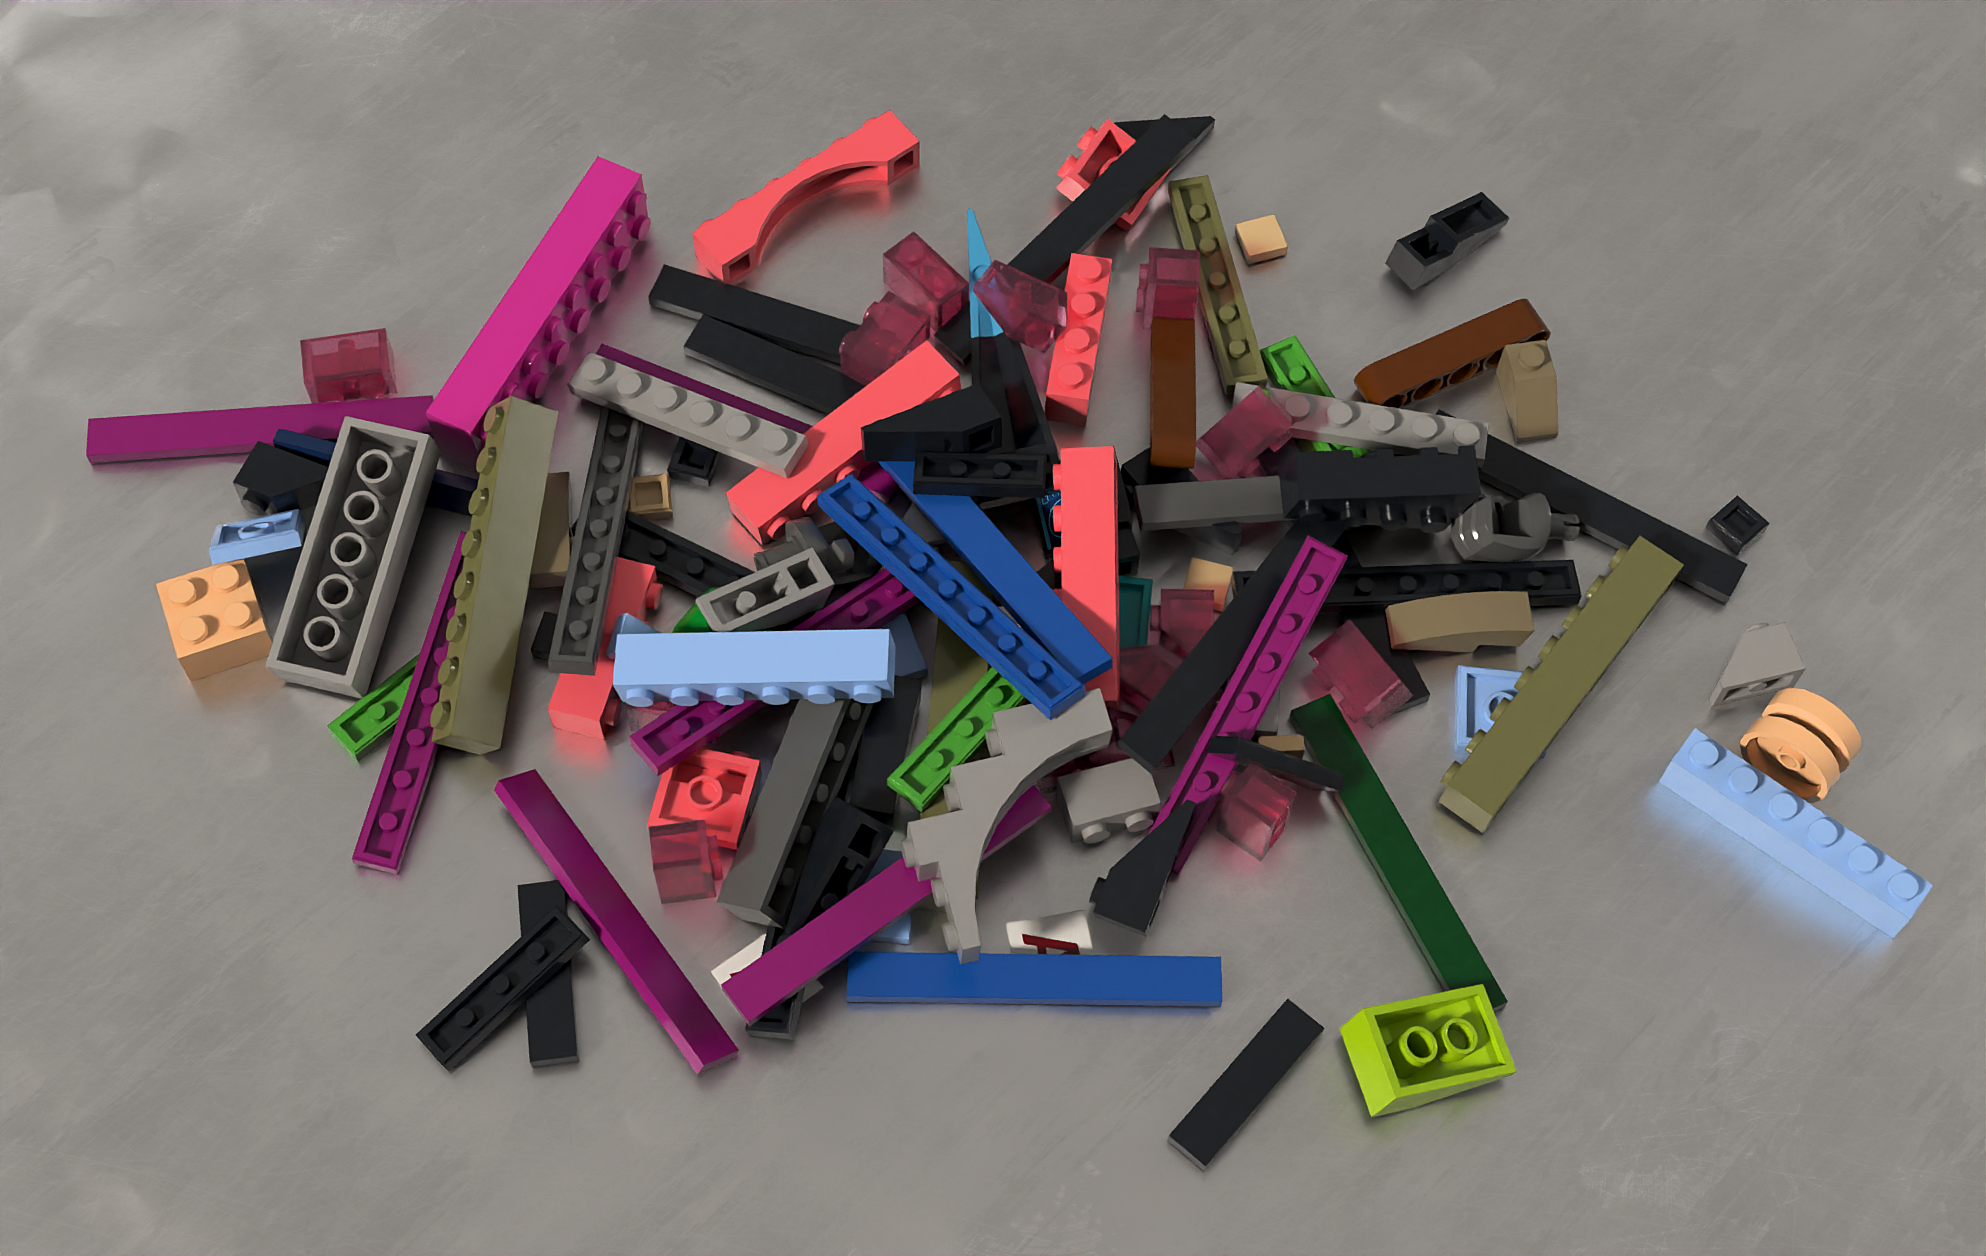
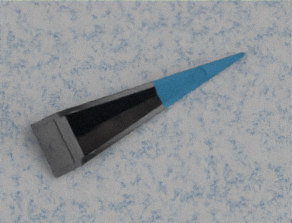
[967,208,1061,510]

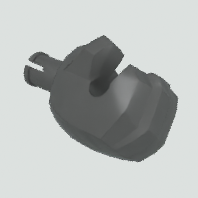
[1450,493,1580,562]
[754,517,882,585]

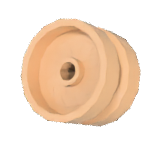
[1740,687,1862,803]

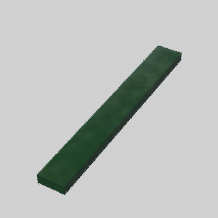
[1289,694,1508,1012]

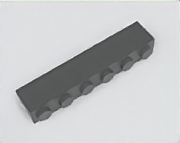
[716,698,874,929]

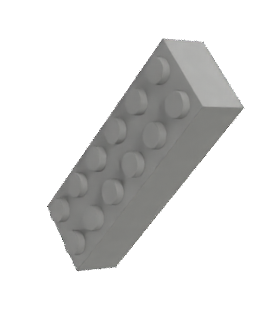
[265,416,441,699]

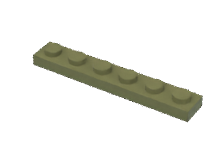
[1168,175,1268,395]

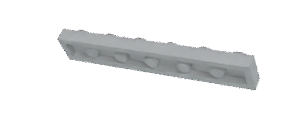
[567,352,809,479]
[1229,382,1489,468]

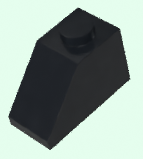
[233,441,329,515]

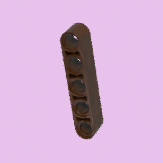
[1354,299,1551,409]
[1150,316,1196,469]

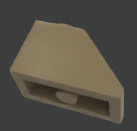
[1496,340,1558,443]

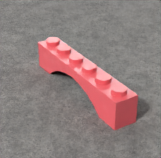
[692,110,920,285]

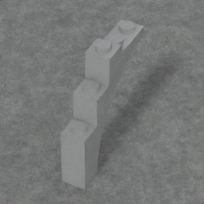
[901,688,1113,964]

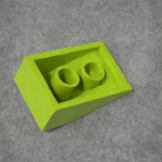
[1339,984,1517,1117]

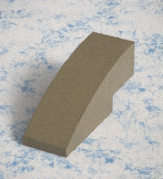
[529,472,574,589]
[1385,591,1535,653]

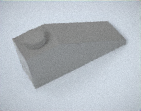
[695,547,835,632]

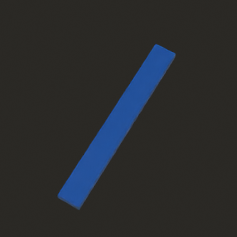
[878,461,1113,684]
[817,474,1085,721]
[847,952,1222,1007]

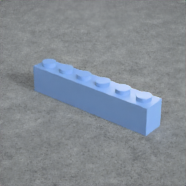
[613,629,896,707]
[1659,728,1933,939]

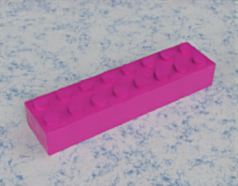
[426,156,651,474]

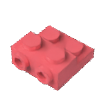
[1056,119,1171,231]
[647,745,762,850]

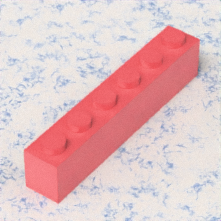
[726,340,961,546]
[1053,446,1121,714]

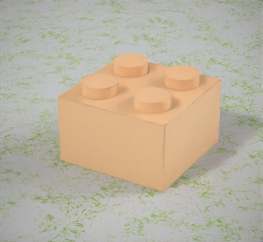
[156,559,273,682]

